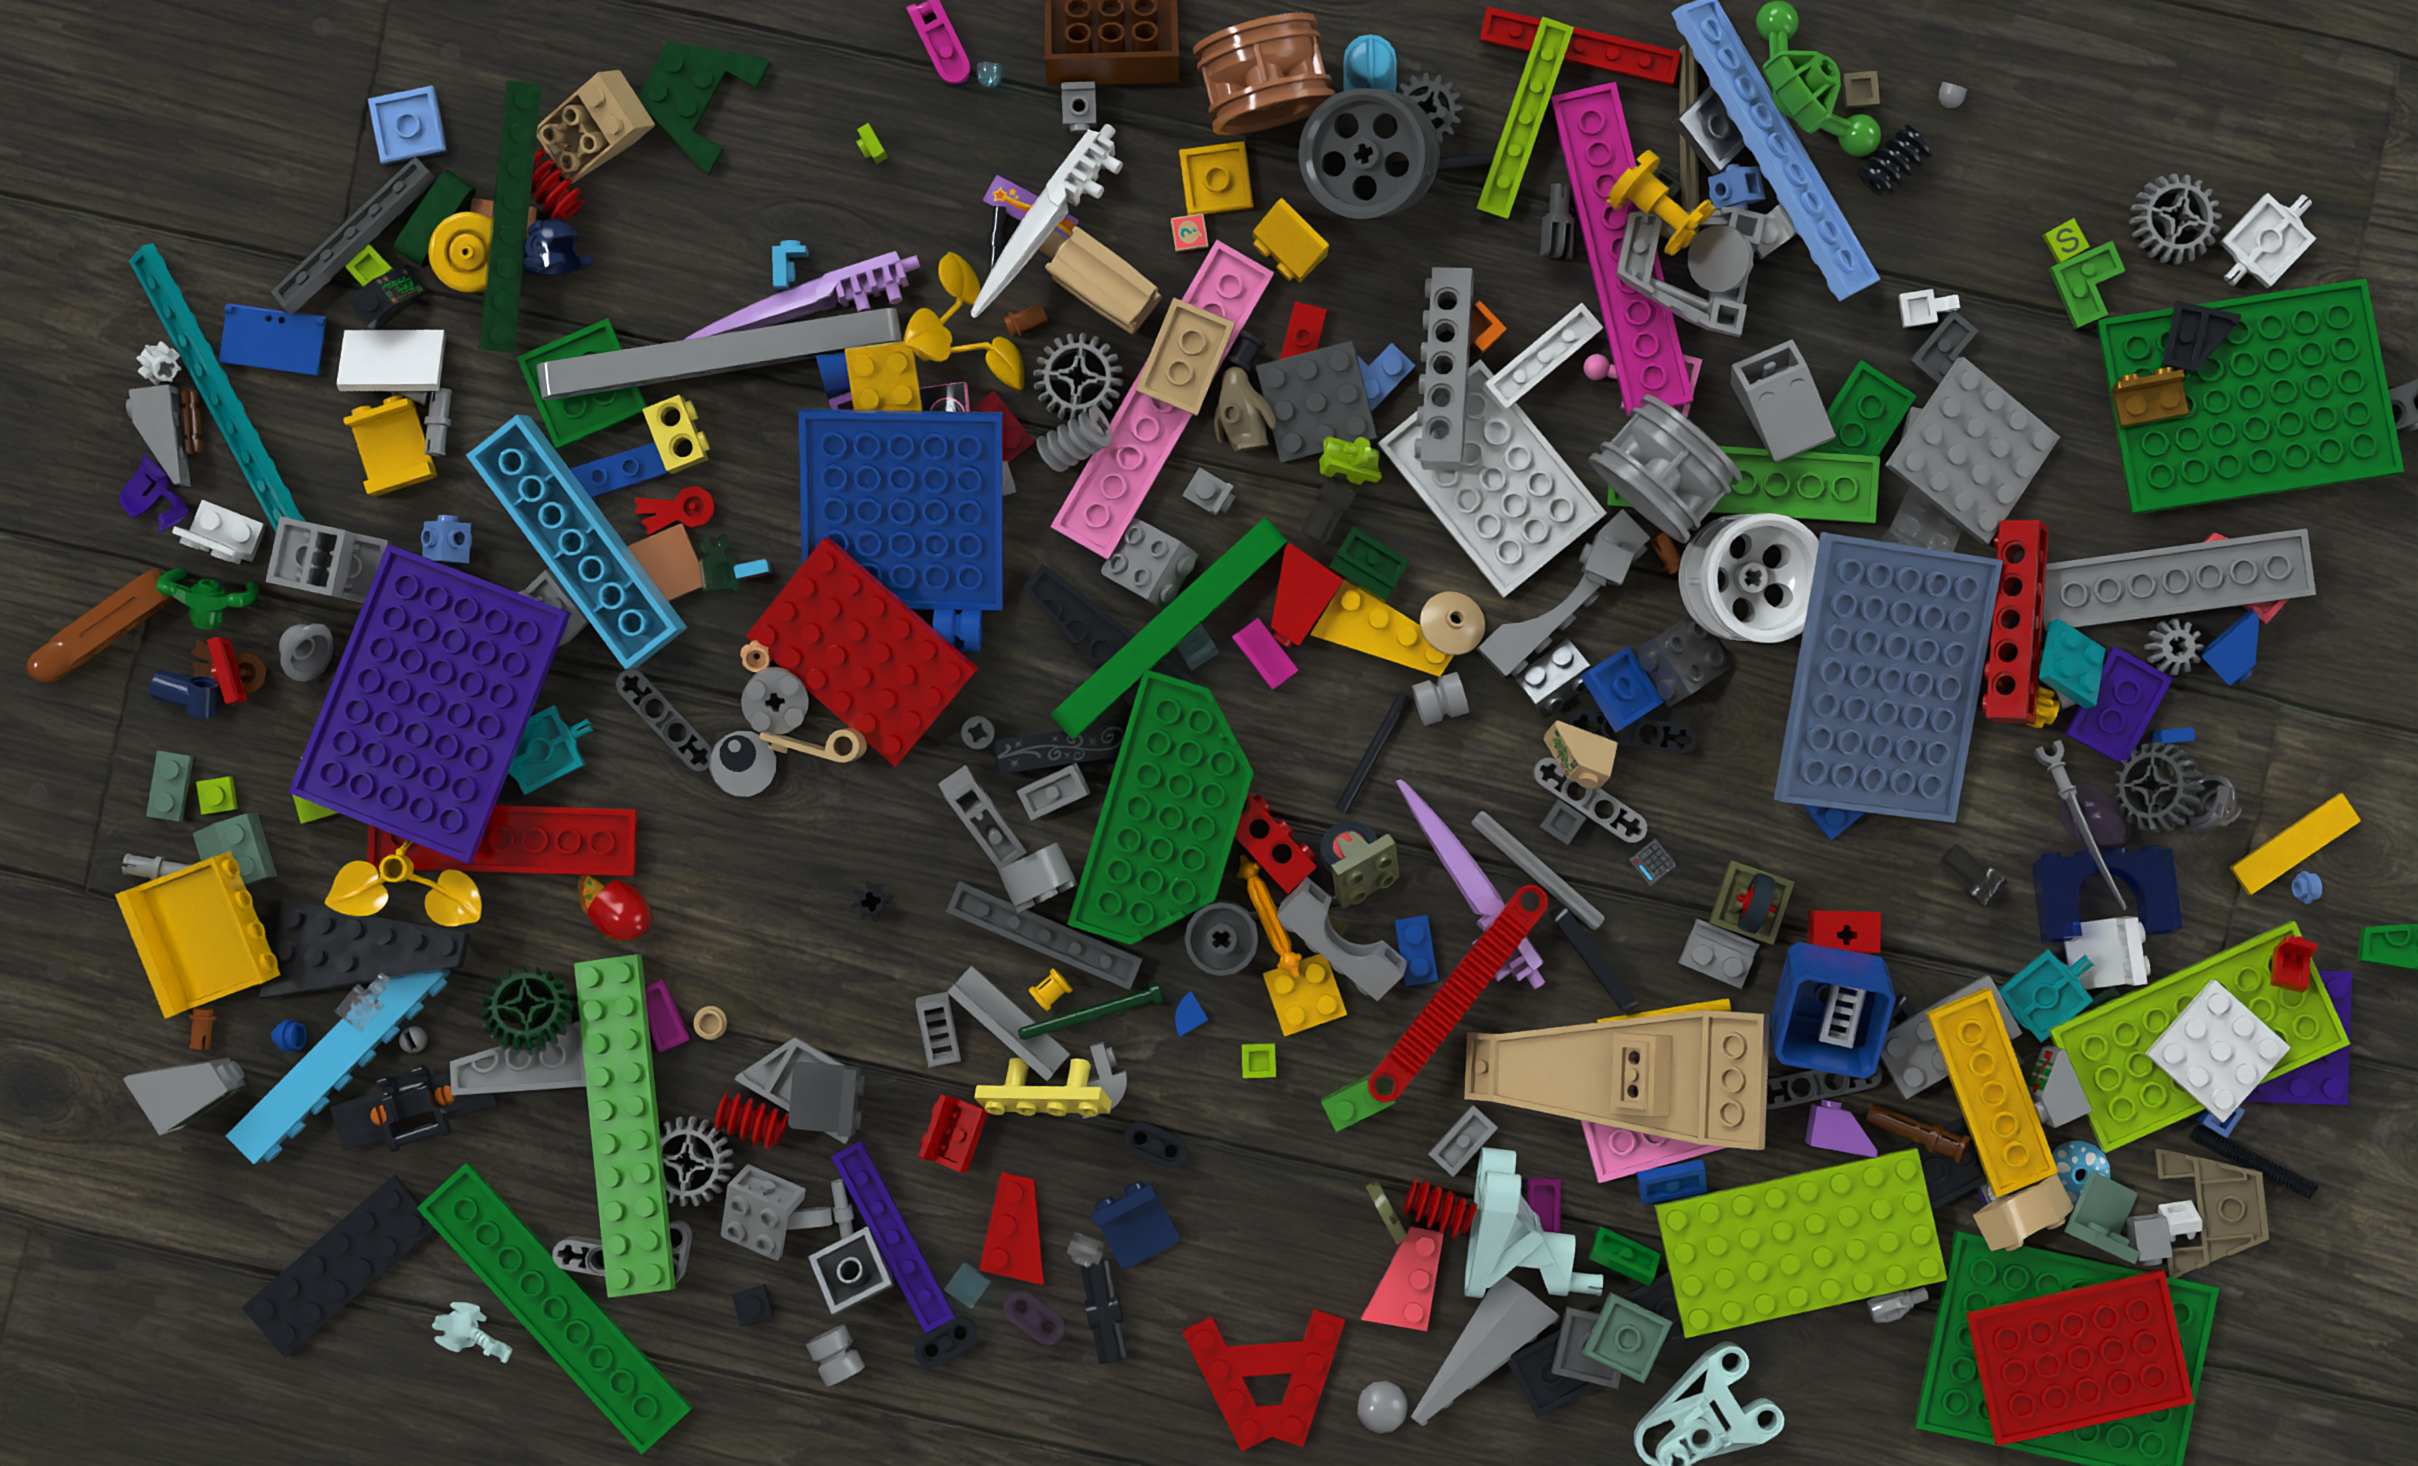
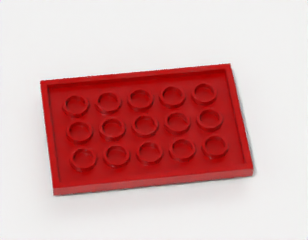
[746,536,979,767]
[1965,1269,2194,1446]

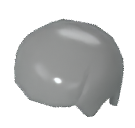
[1357,1381,1408,1434]

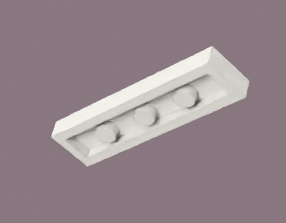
[1482,303,1603,412]

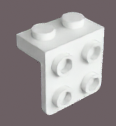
[2062,916,2150,990]

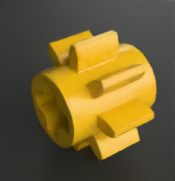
[2027,686,2060,728]

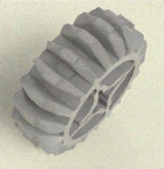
[2129,174,2222,264]
[1033,333,1123,420]
[660,1116,734,1207]

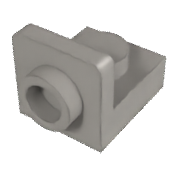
[1182,467,1236,517]

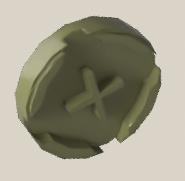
[1365,1180,1408,1245]

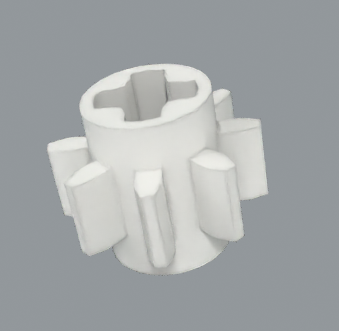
[136,341,181,385]

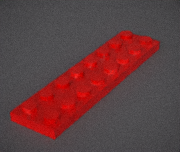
[367,805,638,876]

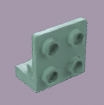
[2064,1171,2140,1264]

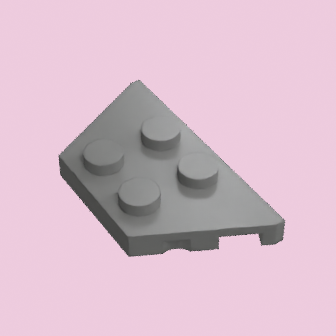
[734,1037,849,1144]

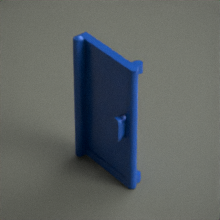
[219,303,327,377]

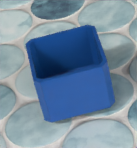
[1770,942,1896,1079]

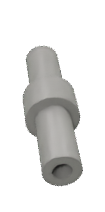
[831,1179,854,1240]

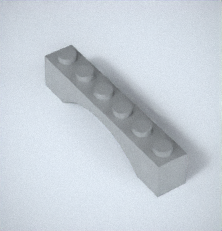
[1476,509,1650,678]

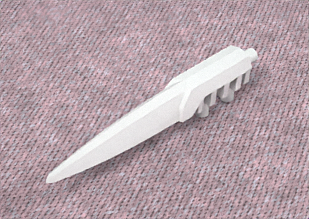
[971,124,1123,318]

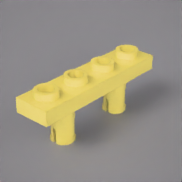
[974,1058,1112,1117]

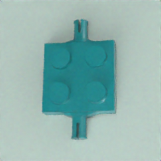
[508,705,594,795]
[1997,948,2094,1043]

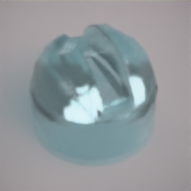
[976,62,1003,87]

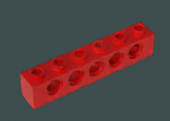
[1982,520,2049,724]
[1235,792,1317,894]

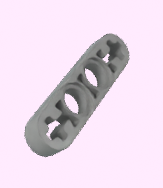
[1533,758,1647,842]

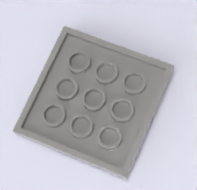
[1885,357,2060,544]

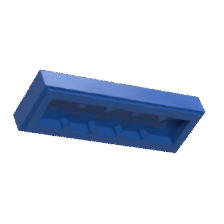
[570,442,669,498]

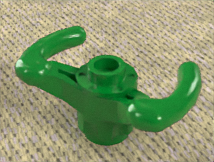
[156,568,260,630]

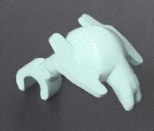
[432,1302,512,1363]

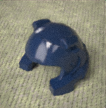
[523,218,593,275]

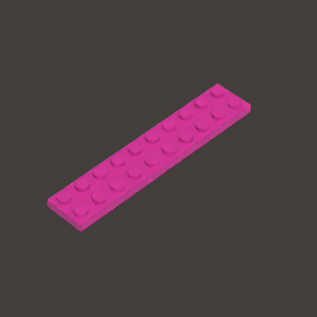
[1550,82,1694,418]

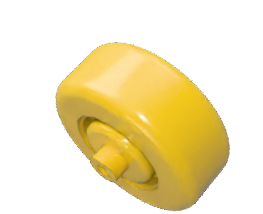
[428,212,492,293]

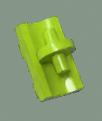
[1319,436,1382,485]

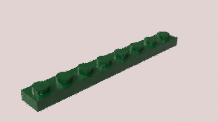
[478,80,542,353]

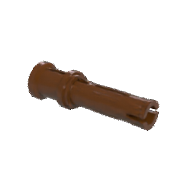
[1866,1103,1971,1165]

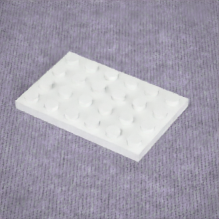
[1377,359,1607,598]

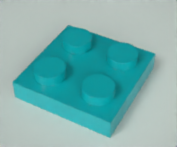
[2039,618,2106,709]

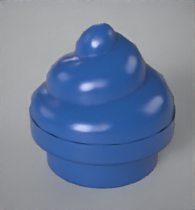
[271,1019,307,1053]

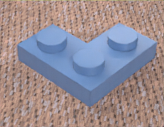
[1357,343,1416,412]

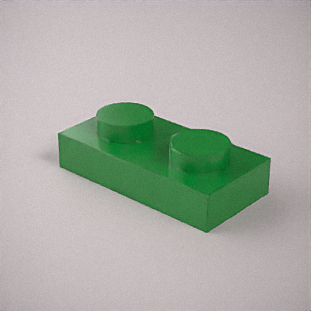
[1588,1226,1661,1286]

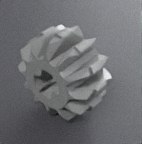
[2144,619,2204,676]

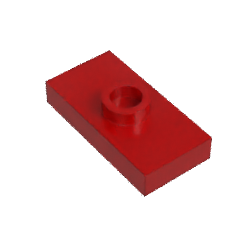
[1280,301,1327,359]
[207,637,248,705]

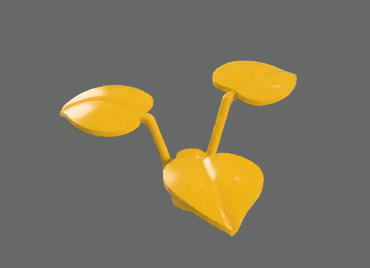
[903,252,1025,392]
[325,840,482,926]

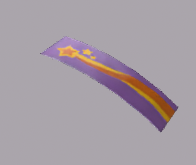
[982,175,1079,239]

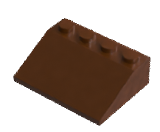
[1045,0,1179,86]

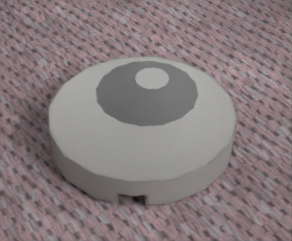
[709,731,776,797]

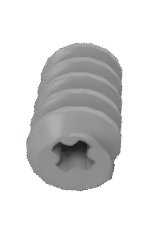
[1037,406,1112,472]

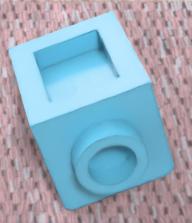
[772,240,809,291]

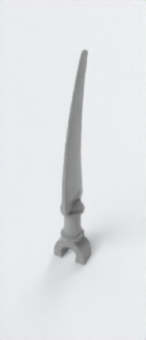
[2034,740,2126,910]

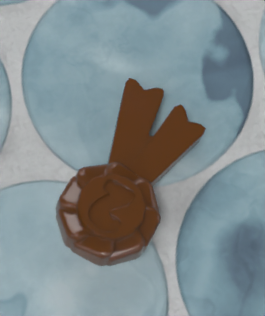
[191,639,268,693]

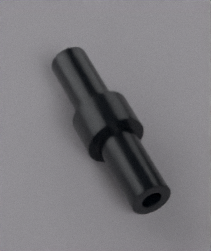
[987,206,1007,273]

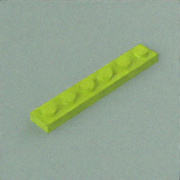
[1476,17,1574,219]

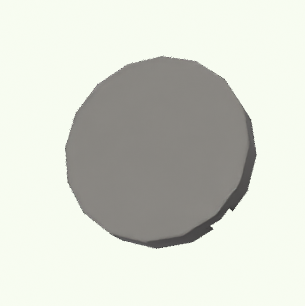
[1688,225,1753,292]

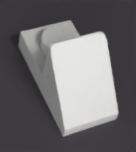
[1755,204,1797,259]

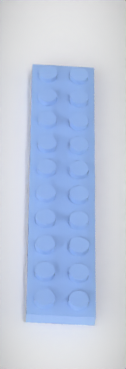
[1671,0,1880,301]

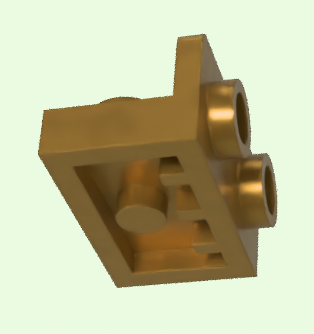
[2111,367,2189,429]

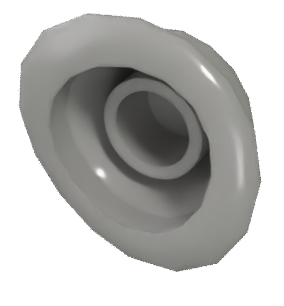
[279,624,334,682]

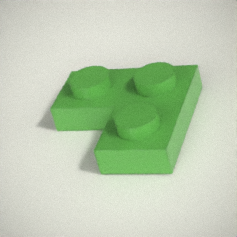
[2049,241,2125,329]

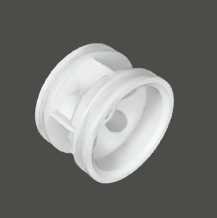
[1679,513,1819,643]

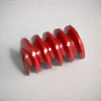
[531,148,584,221]
[714,1089,789,1150]
[1403,1176,1478,1240]

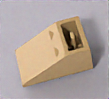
[537,70,655,184]

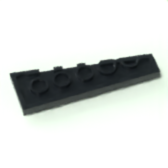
[1022,563,1200,708]

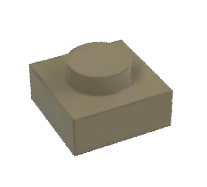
[1841,71,1880,109]

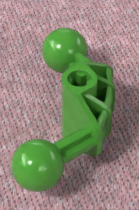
[1756,0,1881,157]

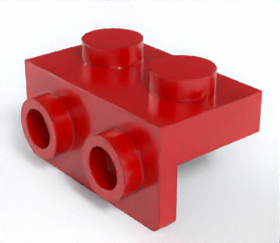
[919,1095,988,1173]

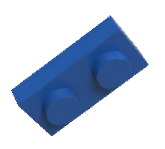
[1394,915,1438,986]
[1636,1160,1707,1205]

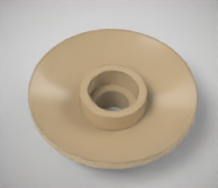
[1420,592,1485,655]

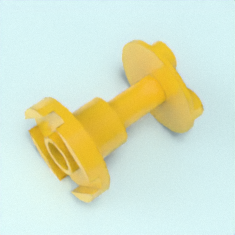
[1606,150,1716,256]

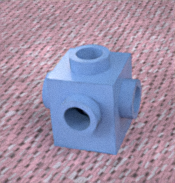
[1708,164,1766,210]
[421,515,472,564]

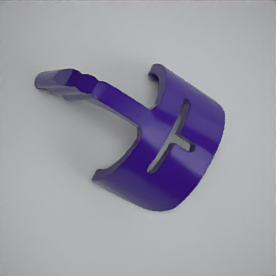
[119,454,188,532]

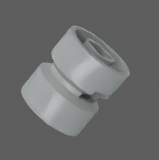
[1412,672,1469,726]
[805,1324,865,1387]

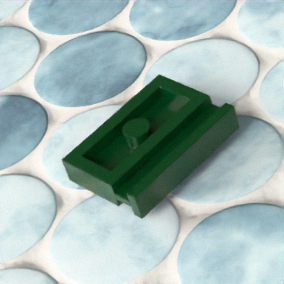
[1328,527,1410,604]

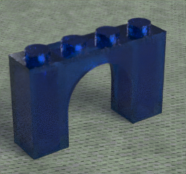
[2031,845,2183,944]

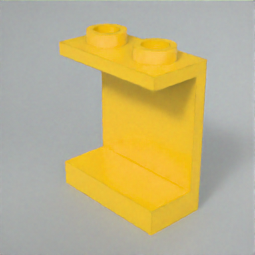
[343,395,438,497]

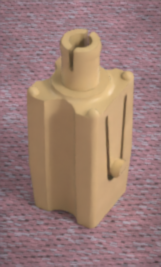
[1038,227,1162,335]

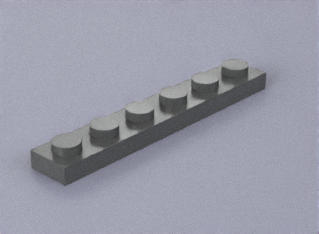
[271,156,437,316]
[946,881,1143,990]

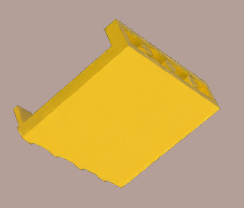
[115,850,280,1019]

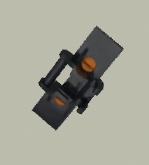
[330,1065,498,1152]

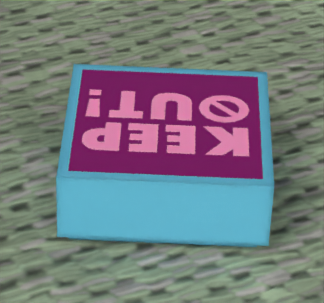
[734,559,773,581]

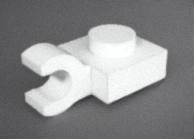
[1898,289,1960,328]

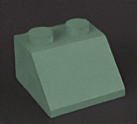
[193,813,277,886]

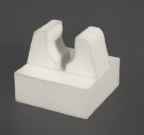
[2158,1200,2202,1242]

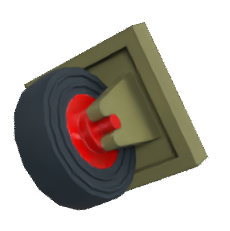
[1320,821,1400,909]
[1709,860,1795,945]

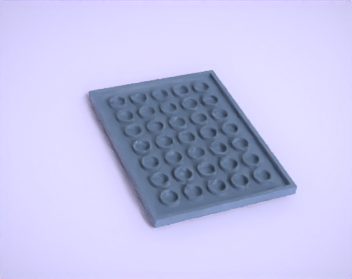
[1774,532,2003,823]

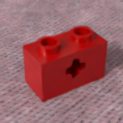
[1808,910,1881,955]

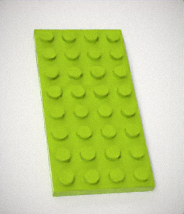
[2047,921,2350,1153]
[1654,1147,1947,1338]

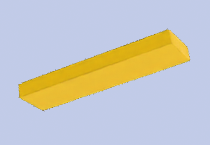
[2229,793,2361,895]

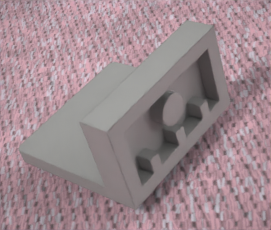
[721,1164,806,1261]

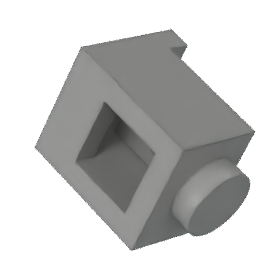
[1061,82,1097,134]

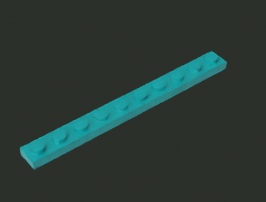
[129,243,306,532]

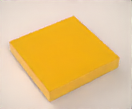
[1179,141,1253,215]

